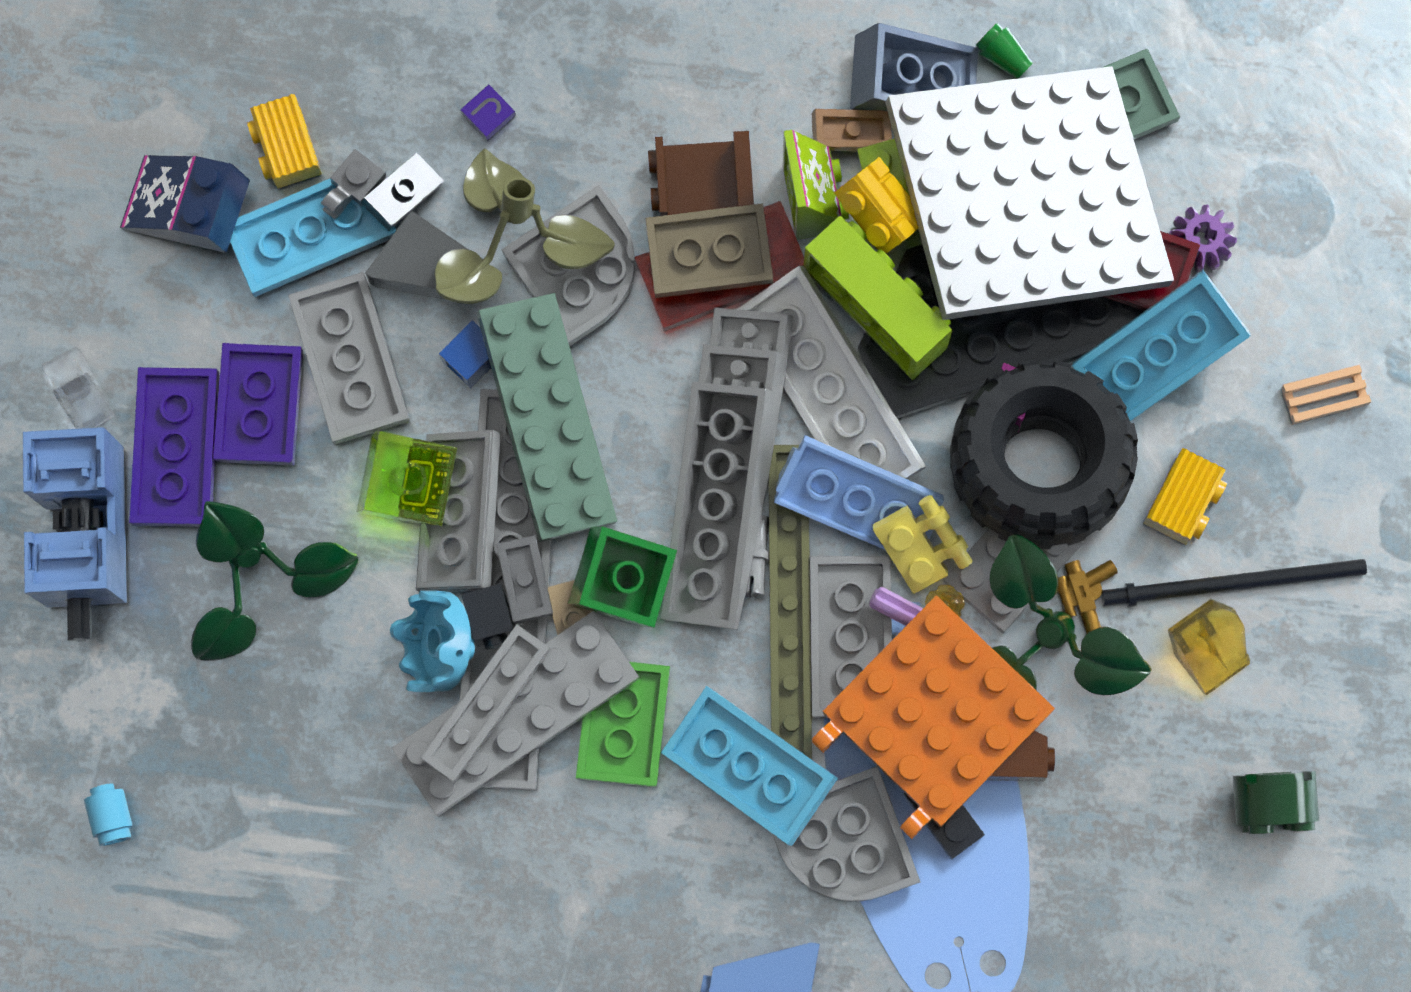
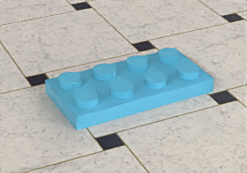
[230,179,396,297]
[1072,270,1251,421]
[661,686,838,846]

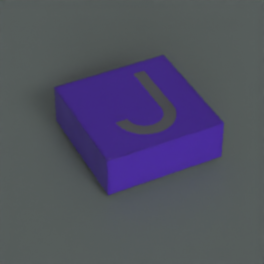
[460,84,516,141]

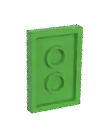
[576,662,670,788]

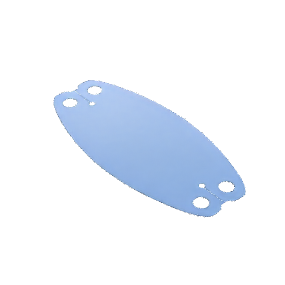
[824,602,1030,992]

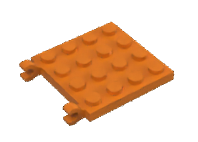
[811,595,1055,839]

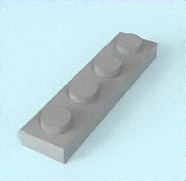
[420,624,551,783]

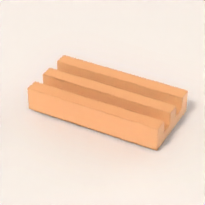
[1281,365,1371,425]

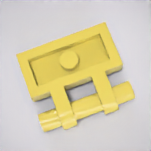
[873,495,973,594]

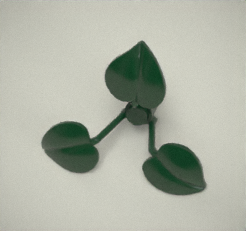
[191,501,358,660]
[989,534,1152,696]

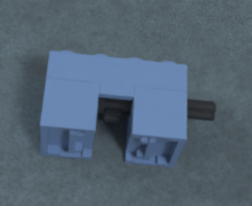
[23,427,127,642]

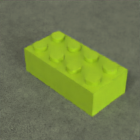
[804,216,952,380]

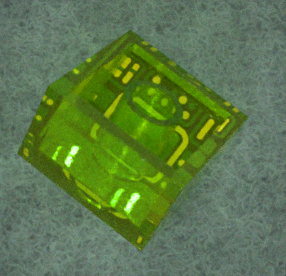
[356,431,457,526]

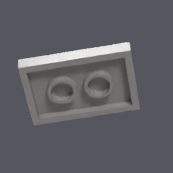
[943,528,1083,634]

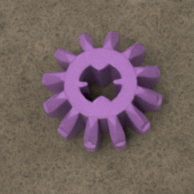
[1169,204,1237,273]

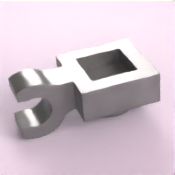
[321,149,386,220]

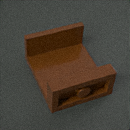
[648,131,754,216]

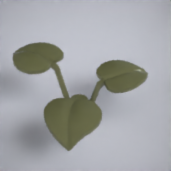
[435,148,615,304]

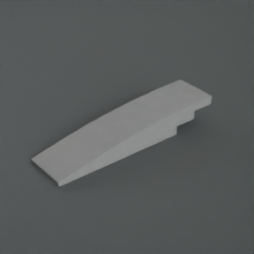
[660,308,793,629]

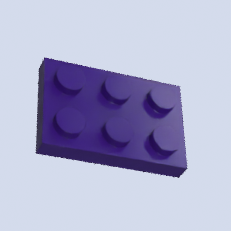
[213,343,303,466]

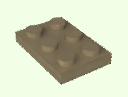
[645,203,773,298]

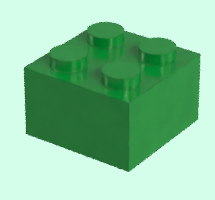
[568,526,677,628]

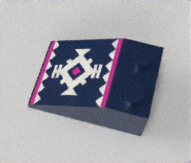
[120,155,250,253]

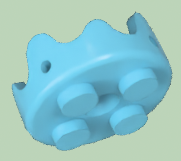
[390,590,475,692]

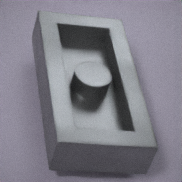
[496,535,553,624]

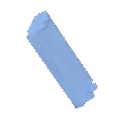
[774,435,944,550]

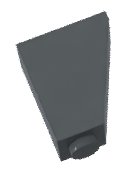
[365,210,483,300]

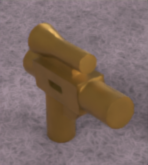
[1057,560,1118,633]

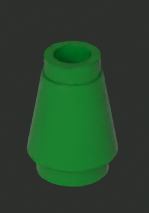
[976,23,1033,79]

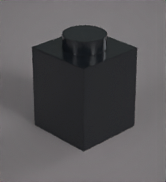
[461,583,514,650]

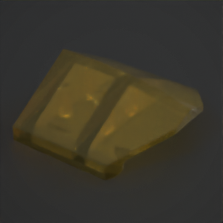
[1168,599,1250,695]

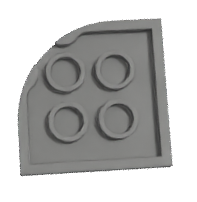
[501,185,635,346]
[772,766,921,902]

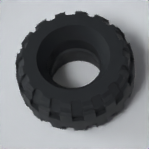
[950,360,1138,549]

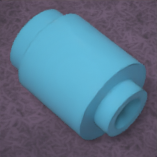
[84,783,133,846]

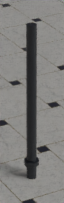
[1101,559,1367,607]

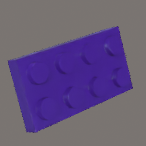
[129,367,219,527]

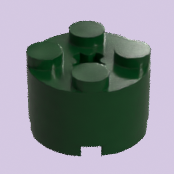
[1233,771,1319,834]

